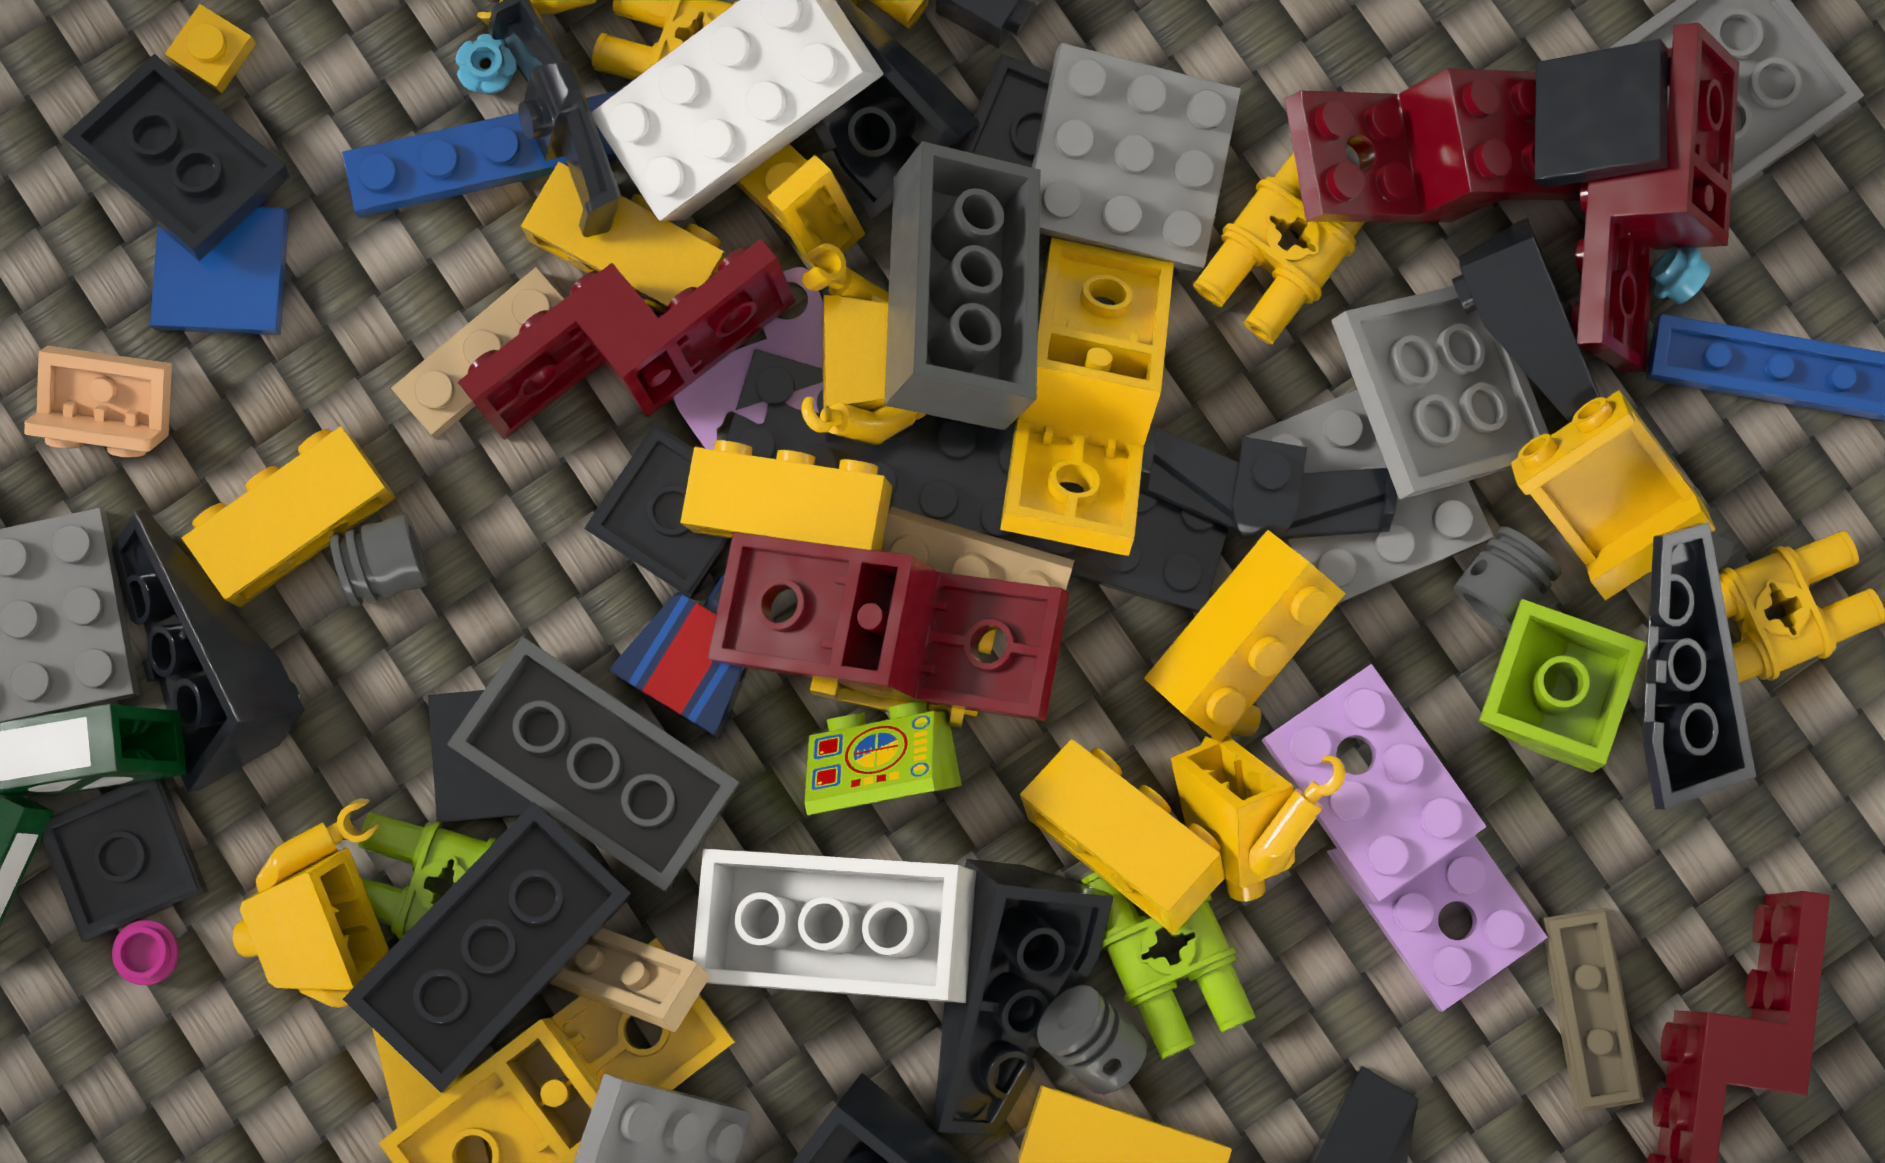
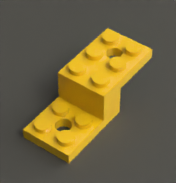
[1000,237,1174,556]
[378,938,736,1163]

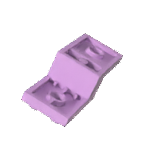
[1262,664,1548,1011]

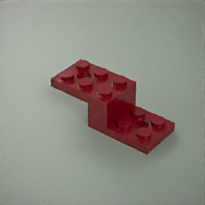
[1571,23,1740,373]
[1284,68,1582,222]
[457,239,796,440]
[708,532,1070,722]
[1647,891,1830,1163]

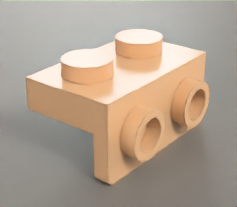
[24,345,172,457]

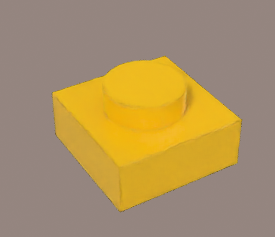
[165,4,257,94]

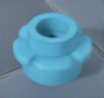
[456,34,517,94]
[1651,247,1711,305]

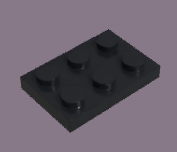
[62,54,290,261]

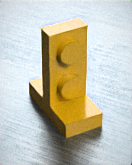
[735,144,865,268]

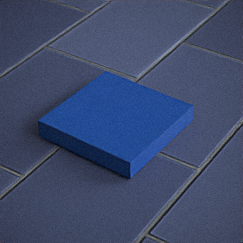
[150,207,289,335]

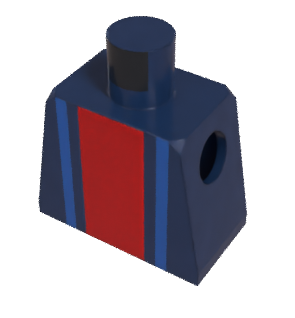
[609,576,749,740]

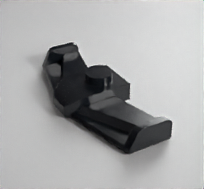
[488,0,621,237]
[1139,424,1398,541]

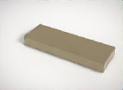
[1539,908,1644,1112]

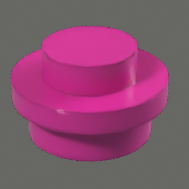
[112,920,179,985]

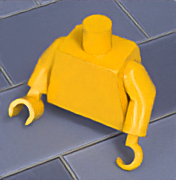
[801,243,926,445]
[1171,705,1346,902]
[232,798,389,1008]

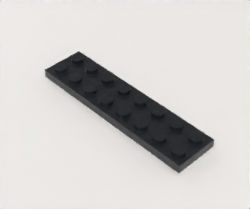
[726,349,1228,614]

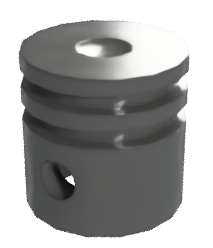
[330,513,429,608]
[1453,526,1562,633]
[1037,985,1147,1095]

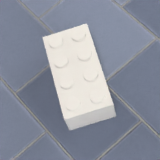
[591,0,884,221]
[693,849,976,1003]

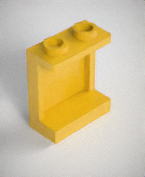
[1511,390,1716,600]

